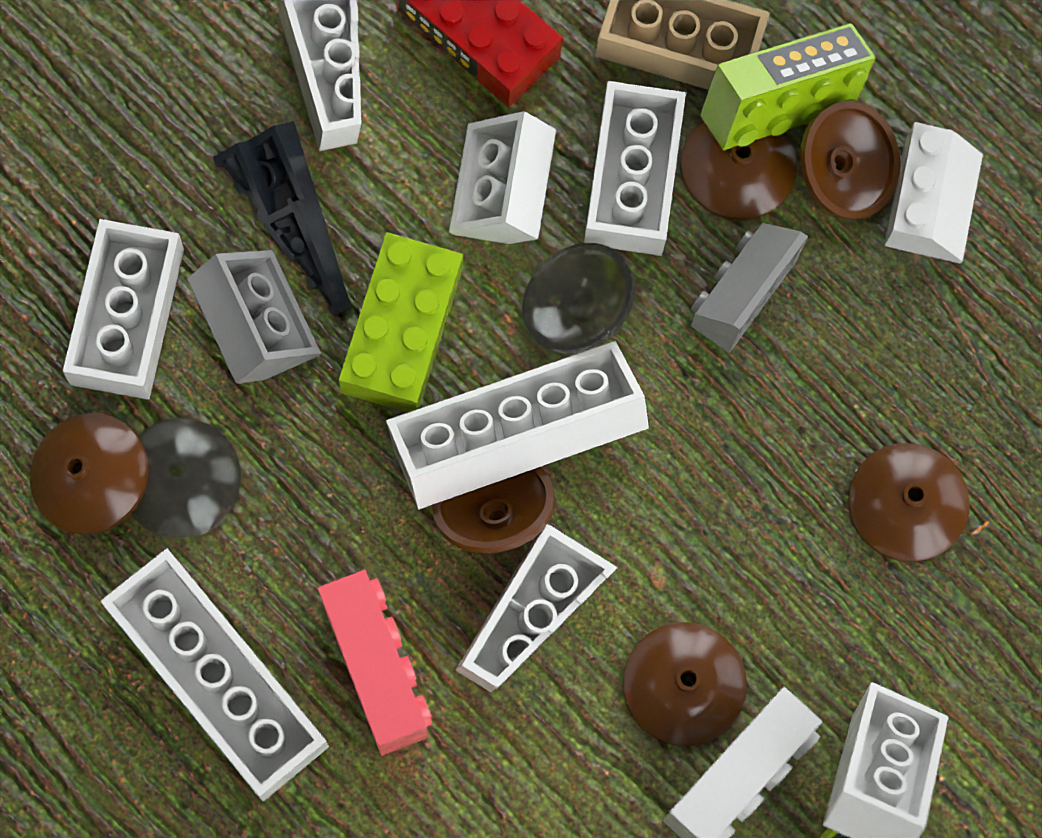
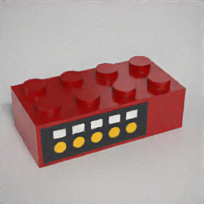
[396,0,563,108]

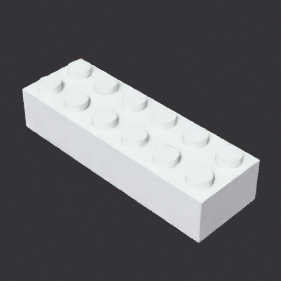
[386,341,649,510]
[100,549,329,801]

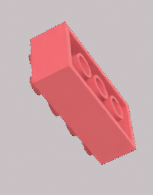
[318,569,432,756]

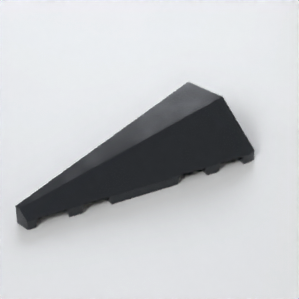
[213,121,352,316]

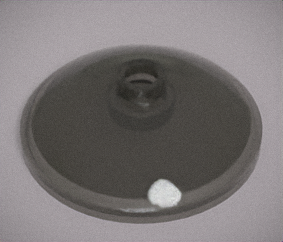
[522,243,635,354]
[131,418,242,539]

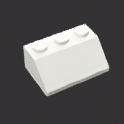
[449,111,556,244]
[884,122,983,263]

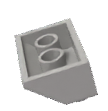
[691,223,808,353]
[188,250,321,384]

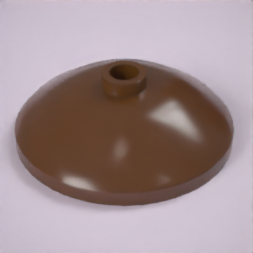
[800,101,900,219]
[680,120,797,221]
[30,413,149,535]
[848,443,970,563]
[432,467,556,553]
[623,622,747,747]

